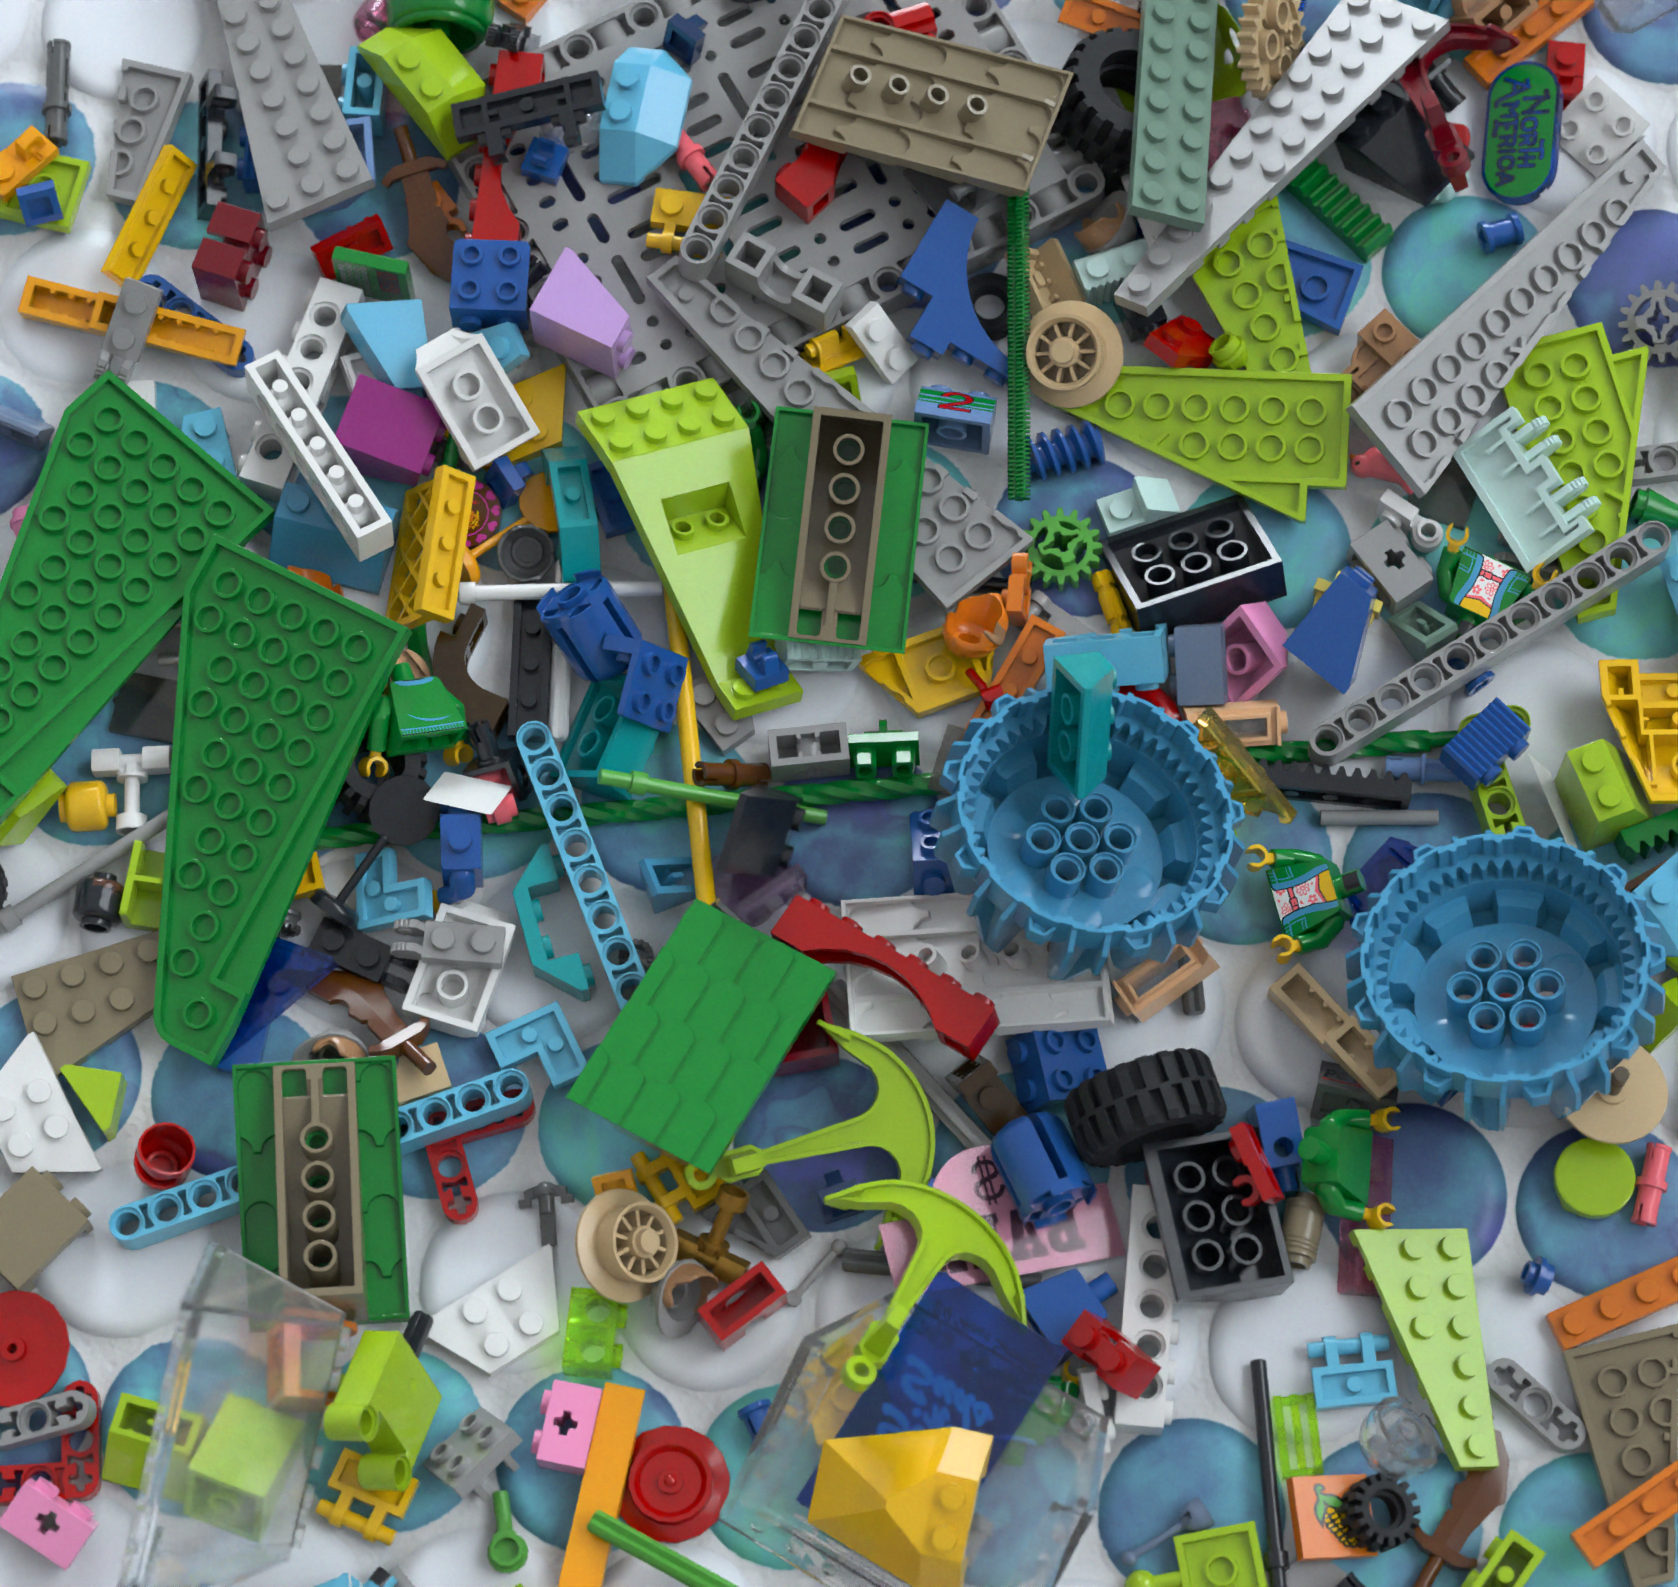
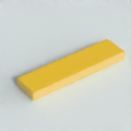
[101,144,198,287]

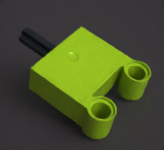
[323,1310,442,1491]

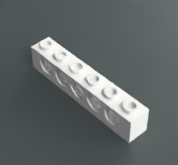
[237,277,366,502]
[244,350,394,562]
[1113,1184,1180,1436]

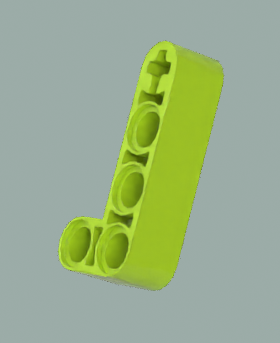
[1457,705,1531,835]

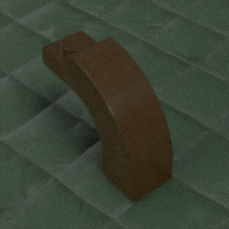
[433,603,509,741]

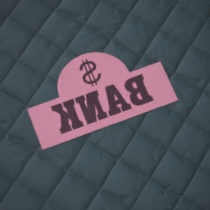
[879,1145,1126,1294]

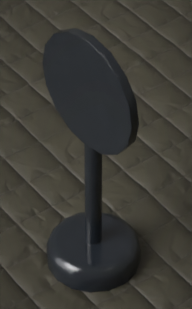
[308,775,439,930]

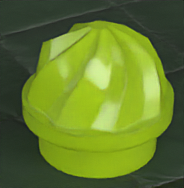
[1209,332,1248,370]

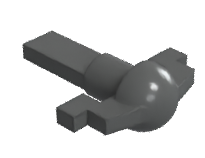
[518,1181,574,1247]

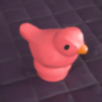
[1349,446,1413,495]

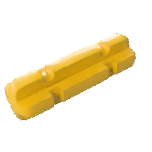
[1091,569,1134,634]

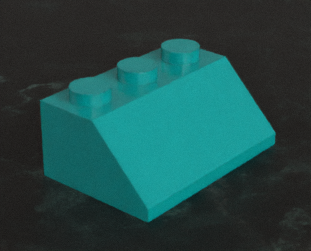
[1047,651,1117,800]
[549,674,660,800]

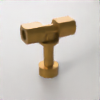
[676,1183,751,1285]

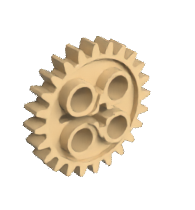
[1236,0,1306,100]

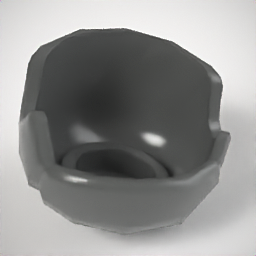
[497,524,555,583]

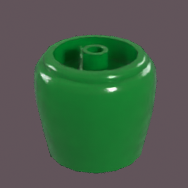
[386,0,494,54]

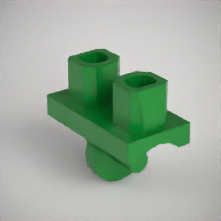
[848,719,920,780]

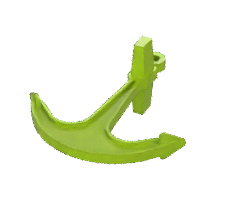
[684,1019,935,1251]
[823,1180,1027,1392]

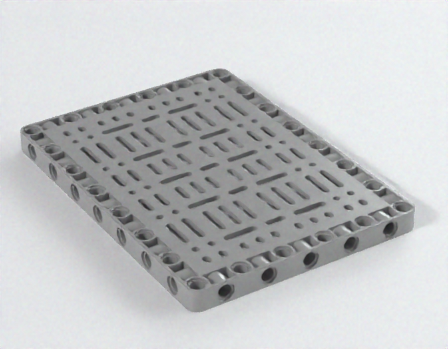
[444,0,1105,409]

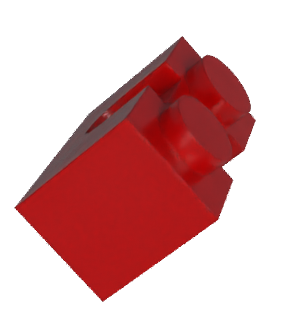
[697,1261,788,1352]
[1060,1309,1162,1400]

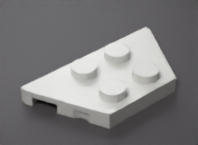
[0,1032,103,1174]
[427,1244,561,1377]

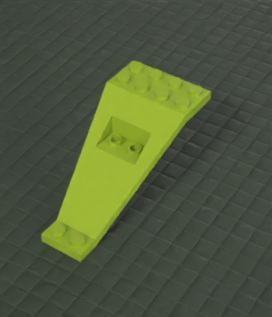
[575,377,803,721]

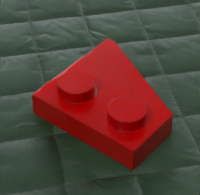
[1143,314,1215,369]

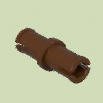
[692,759,771,790]

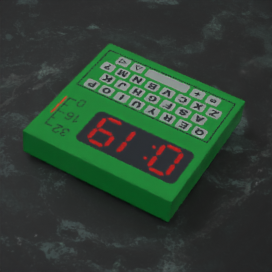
[331,246,415,301]

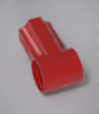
[864,2,937,35]

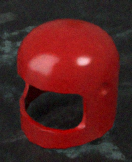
[133,1122,196,1191]

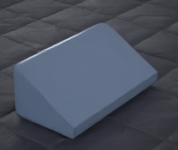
[0,404,54,451]

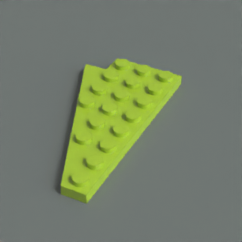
[1501,322,1649,624]
[1044,366,1353,524]

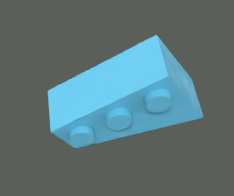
[1043,623,1171,692]

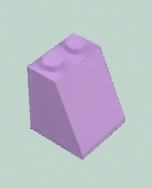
[529,247,635,379]

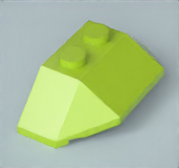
[357,27,486,161]

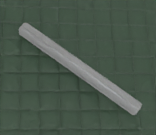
[827,979,992,1149]

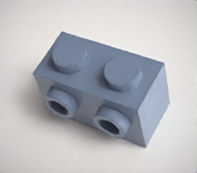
[1168,623,1228,706]

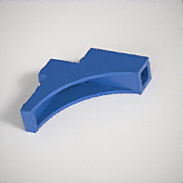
[896,199,1008,387]

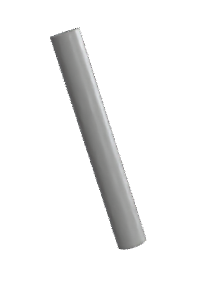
[1320,810,1439,826]

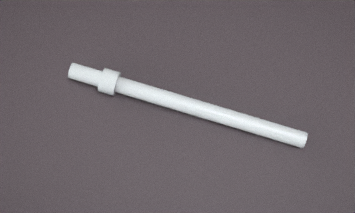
[457,581,662,605]

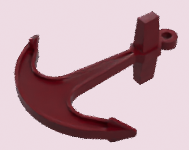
[1390,23,1520,193]

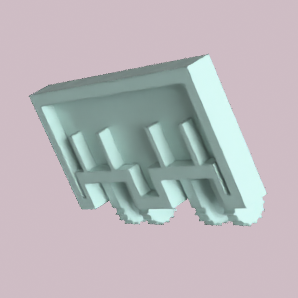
[1453,406,1601,576]

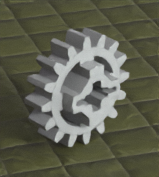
[1618,280,1678,364]

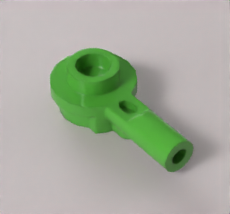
[487,1490,529,1574]

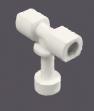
[91,745,172,836]

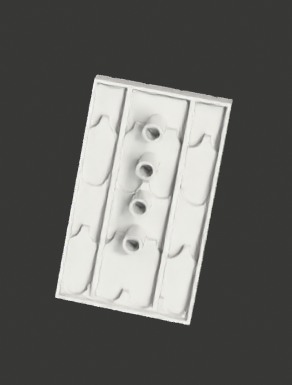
[841,893,1115,1043]

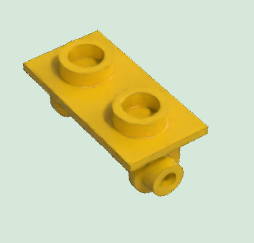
[800,325,866,372]

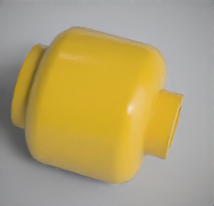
[58,780,118,832]

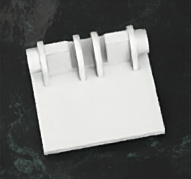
[1553,75,1651,178]

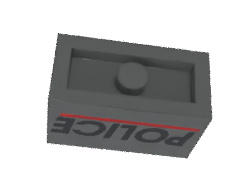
[1310,1060,1399,1135]

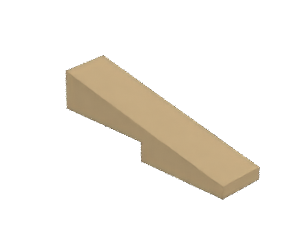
[1267,962,1397,1101]

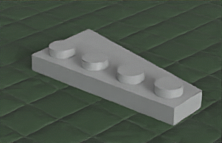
[106,58,194,206]

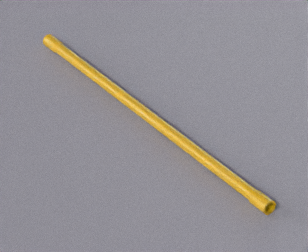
[663,586,716,905]

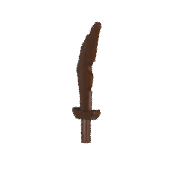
[381,125,455,284]
[281,969,436,1076]
[1412,1414,1509,1587]

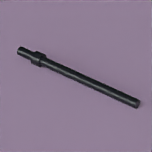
[1250,1359,1290,1587]

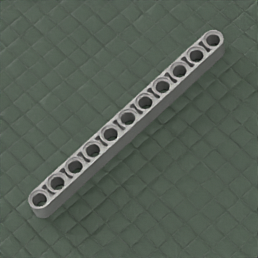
[678,0,849,281]
[1308,521,1671,768]

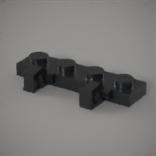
[197,69,238,221]
[451,70,606,166]

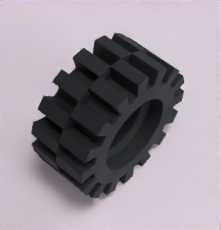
[1339,1472,1421,1553]

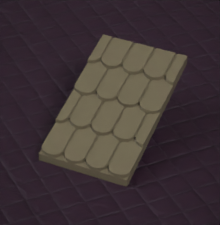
[788,14,1074,197]

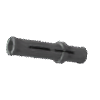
[42,39,72,148]

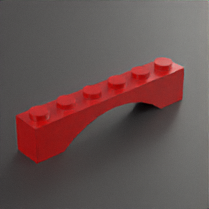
[775,32,937,224]
[465,50,546,241]
[770,894,1000,1062]

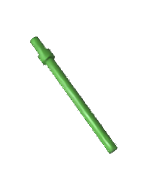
[597,768,827,826]

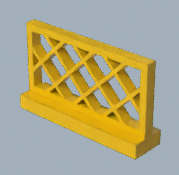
[385,465,476,629]

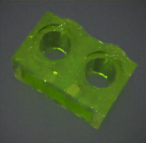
[562,1287,628,1380]

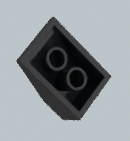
[1334,89,1475,207]
[717,783,806,877]

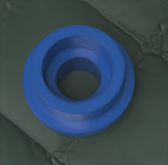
[1520,1255,1555,1296]

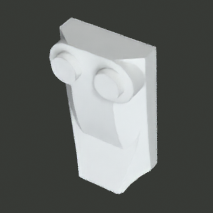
[415,328,541,472]
[401,900,517,1038]

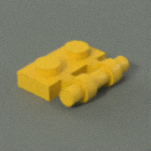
[646,187,731,259]
[630,1151,725,1226]
[315,1448,420,1546]

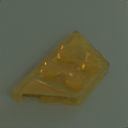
[1193,707,1297,824]

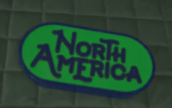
[1481,61,1563,206]

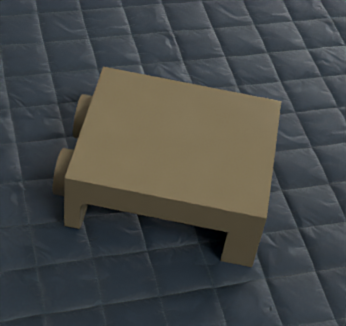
[0,1166,94,1292]

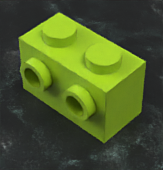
[1461,1529,1546,1587]

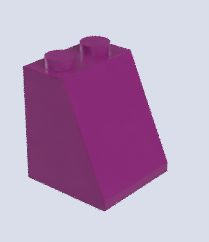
[335,373,447,486]

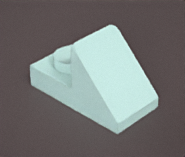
[1095,476,1181,537]

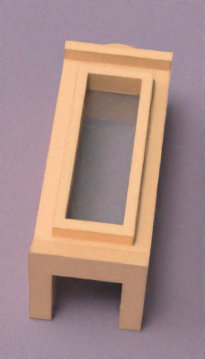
[1182,699,1288,749]
[1112,936,1220,1023]

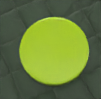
[1553,1138,1636,1219]

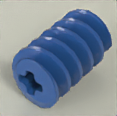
[1026,420,1106,481]

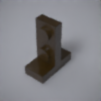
[945,1055,1029,1137]

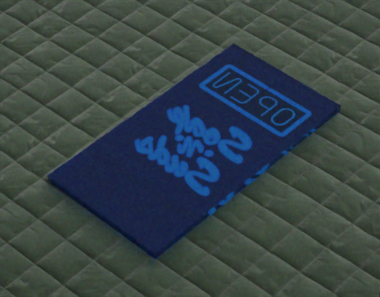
[796,1270,1066,1509]

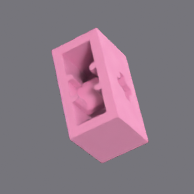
[531,1379,603,1476]
[0,1477,99,1570]

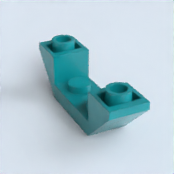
[540,446,601,583]
[512,843,596,1002]

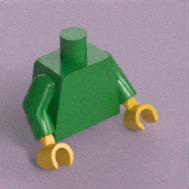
[1298,1107,1401,1229]

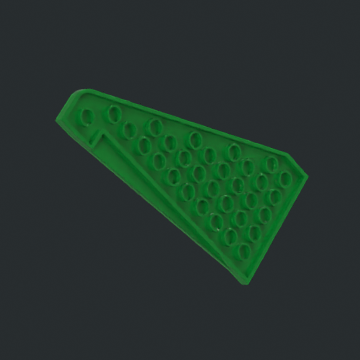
[0,370,275,826]
[153,534,413,1069]

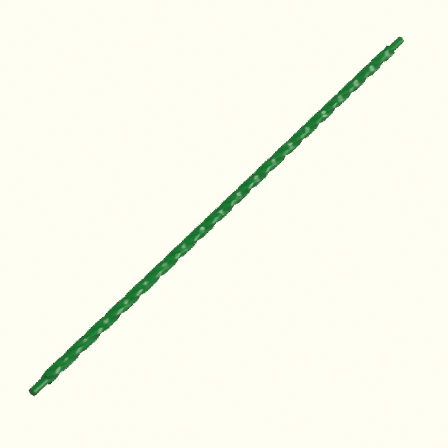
[315,730,1458,850]

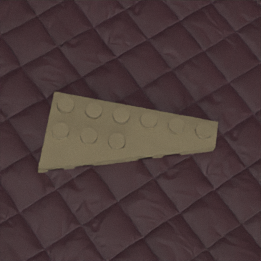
[11,930,159,1077]
[1561,1323,1678,1587]

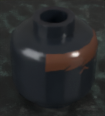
[72,872,125,933]

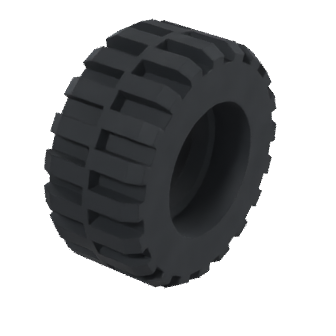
[1055,27,1140,175]
[1064,1048,1227,1168]

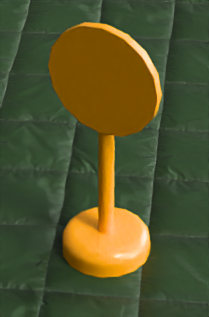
[460,472,558,585]

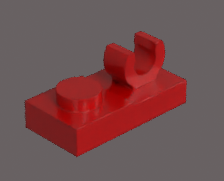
[1542,40,1586,115]
[310,214,394,280]
[1228,1122,1285,1207]

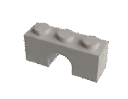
[725,231,843,332]

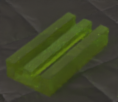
[1272,1392,1324,1480]

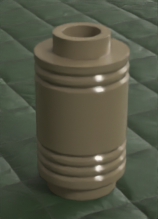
[1281,1192,1325,1270]

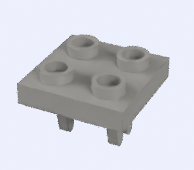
[422,1406,523,1502]

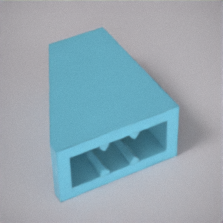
[340,299,428,398]

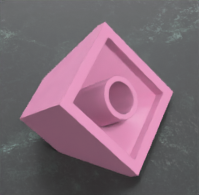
[1222,601,1287,702]

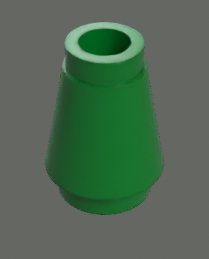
[1628,488,1678,531]

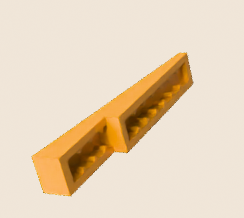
[18,275,246,367]
[558,1382,646,1587]

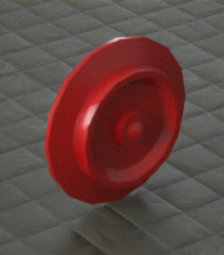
[0,1290,70,1407]
[620,1425,730,1543]

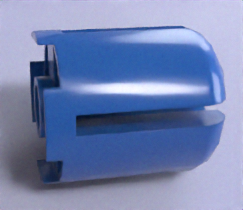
[537,569,642,682]
[990,1112,1097,1229]

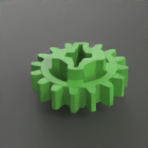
[1023,507,1102,591]

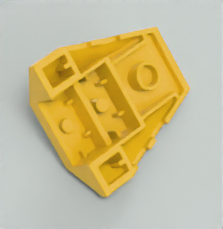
[1598,659,1678,804]
[807,1426,994,1587]

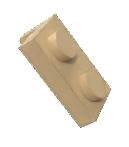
[1003,238,1086,317]

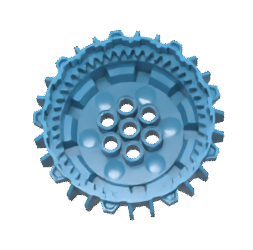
[929,688,1245,981]
[1345,825,1666,1131]

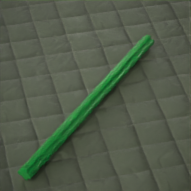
[1007,184,1031,502]

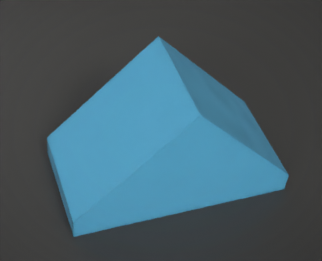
[639,857,696,914]

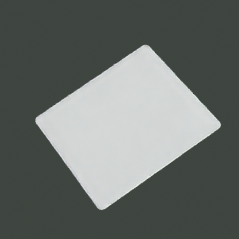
[423,772,512,815]

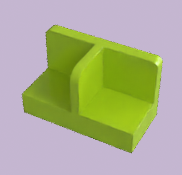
[119,840,165,932]

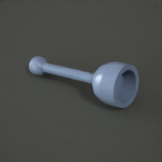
[1121,1496,1215,1567]

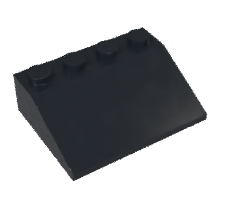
[1097,494,1287,635]
[1140,1127,1294,1303]

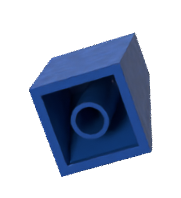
[1282,565,1378,694]

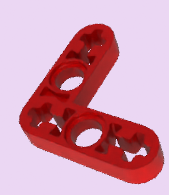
[425,1089,536,1225]
[0,1380,102,1506]

